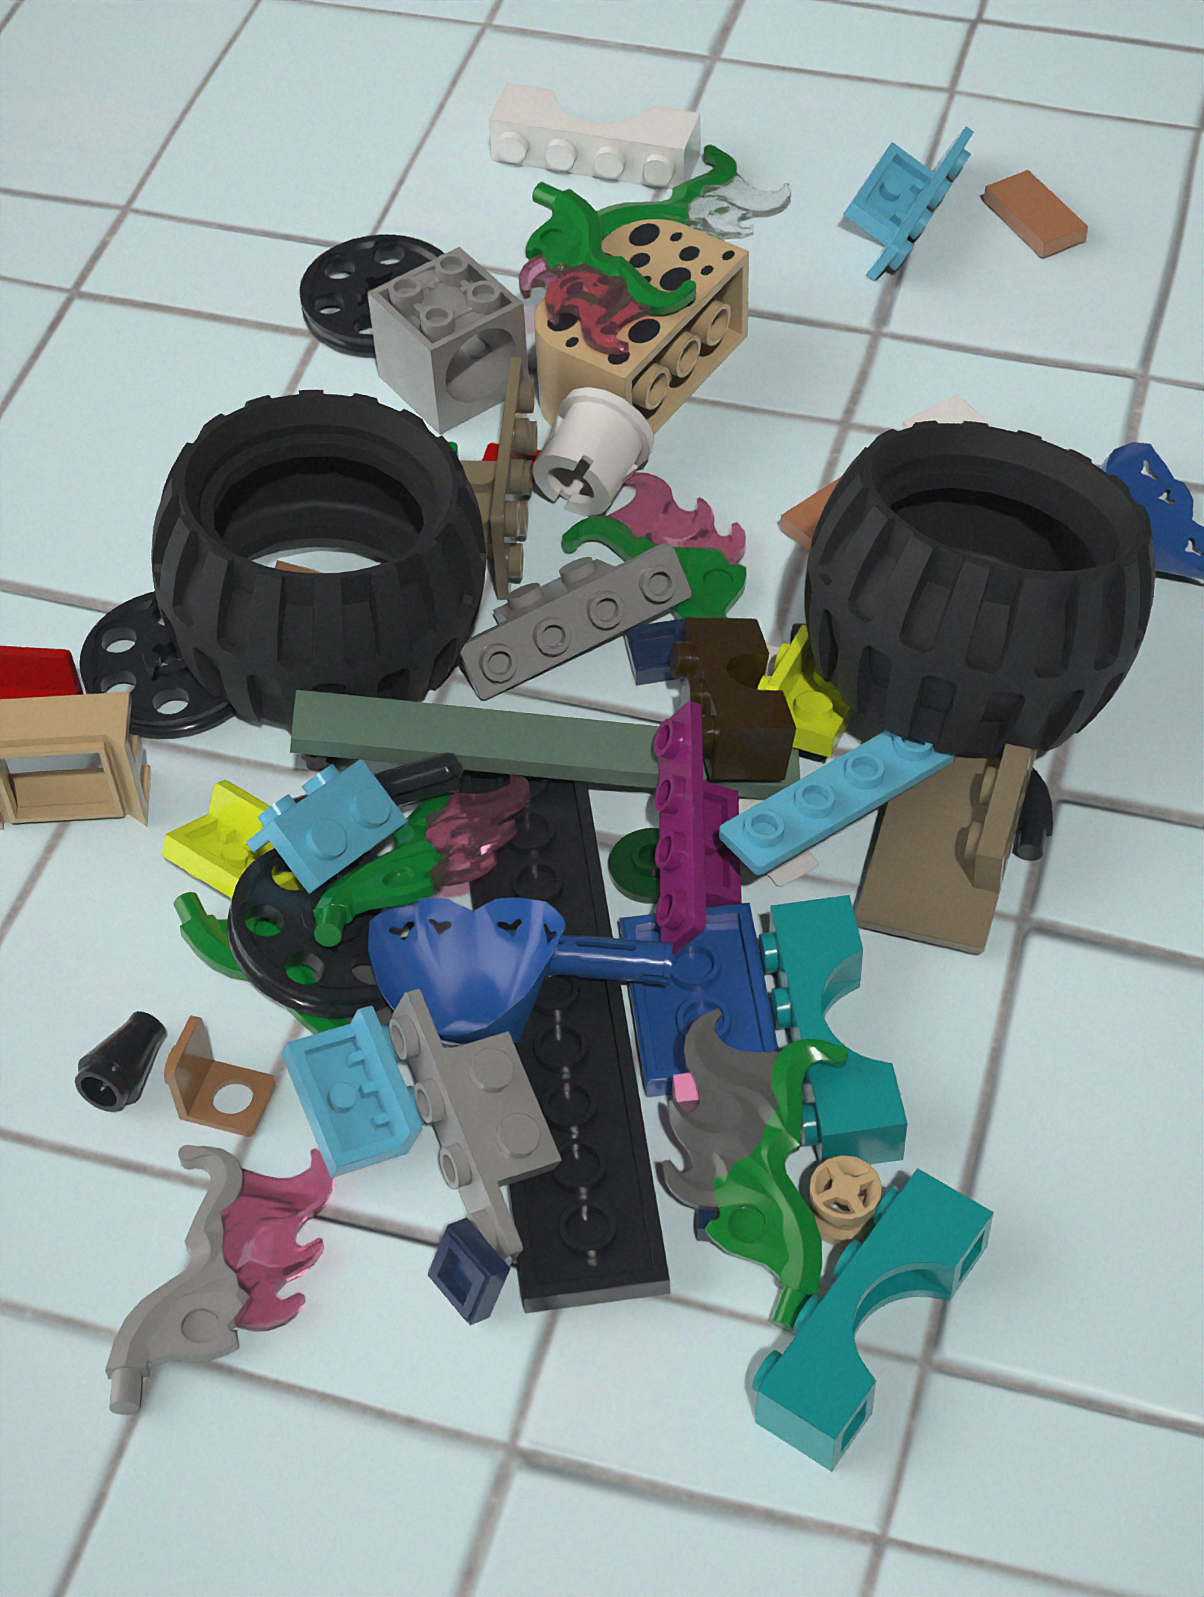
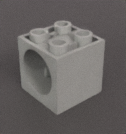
[367,247,529,435]

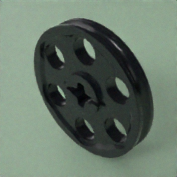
[299,234,445,357]
[79,591,237,739]
[227,848,415,1018]

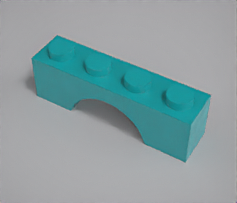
[759,895,908,1165]
[752,1168,994,1472]

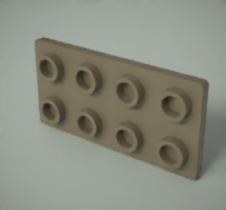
[460,357,538,600]
[855,744,1038,954]

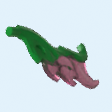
[519,182,696,355]
[562,472,747,622]
[313,774,531,947]

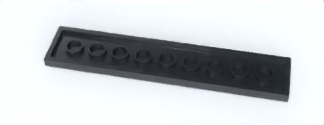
[459,770,670,1314]

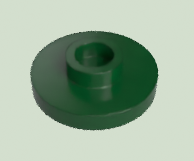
[609,828,660,904]

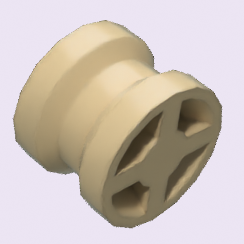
[809,1155,882,1247]

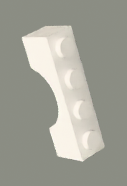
[488,83,700,189]

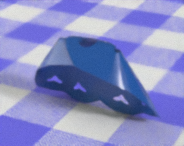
[1099,442,1204,580]
[368,897,566,1046]

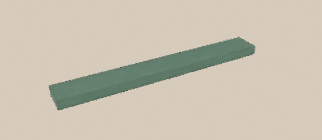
[290,690,800,799]

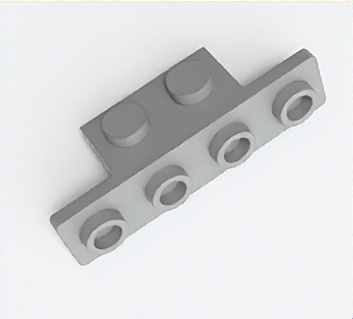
[459,543,692,699]
[389,989,562,1266]

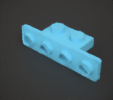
[843,126,974,281]
[719,730,955,875]

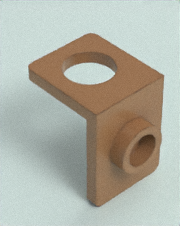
[164,1015,276,1137]

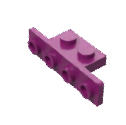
[654,701,742,954]

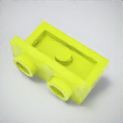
[162,780,304,899]

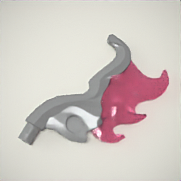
[105,1145,335,1415]

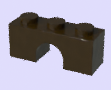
[670,617,796,780]

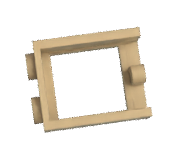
[0,692,152,830]

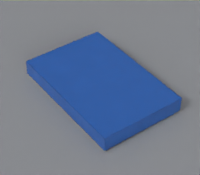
[619,902,779,1098]

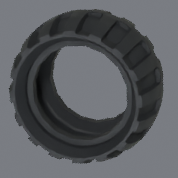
[151,390,486,730]
[804,420,1155,758]

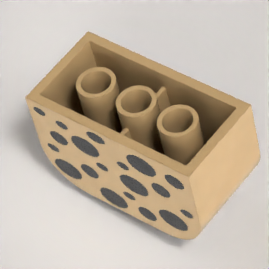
[534,219,749,435]

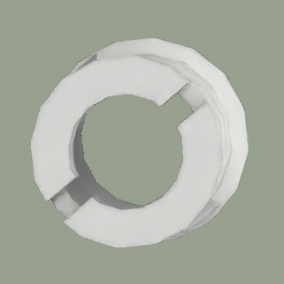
[532,387,655,516]

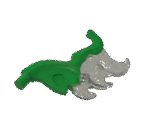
[597,145,792,241]

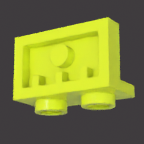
[757,625,855,758]

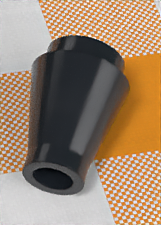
[75,1011,166,1112]

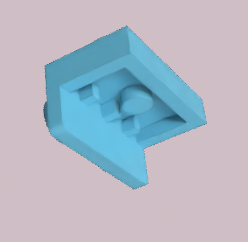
[246,759,408,894]
[281,1006,424,1178]

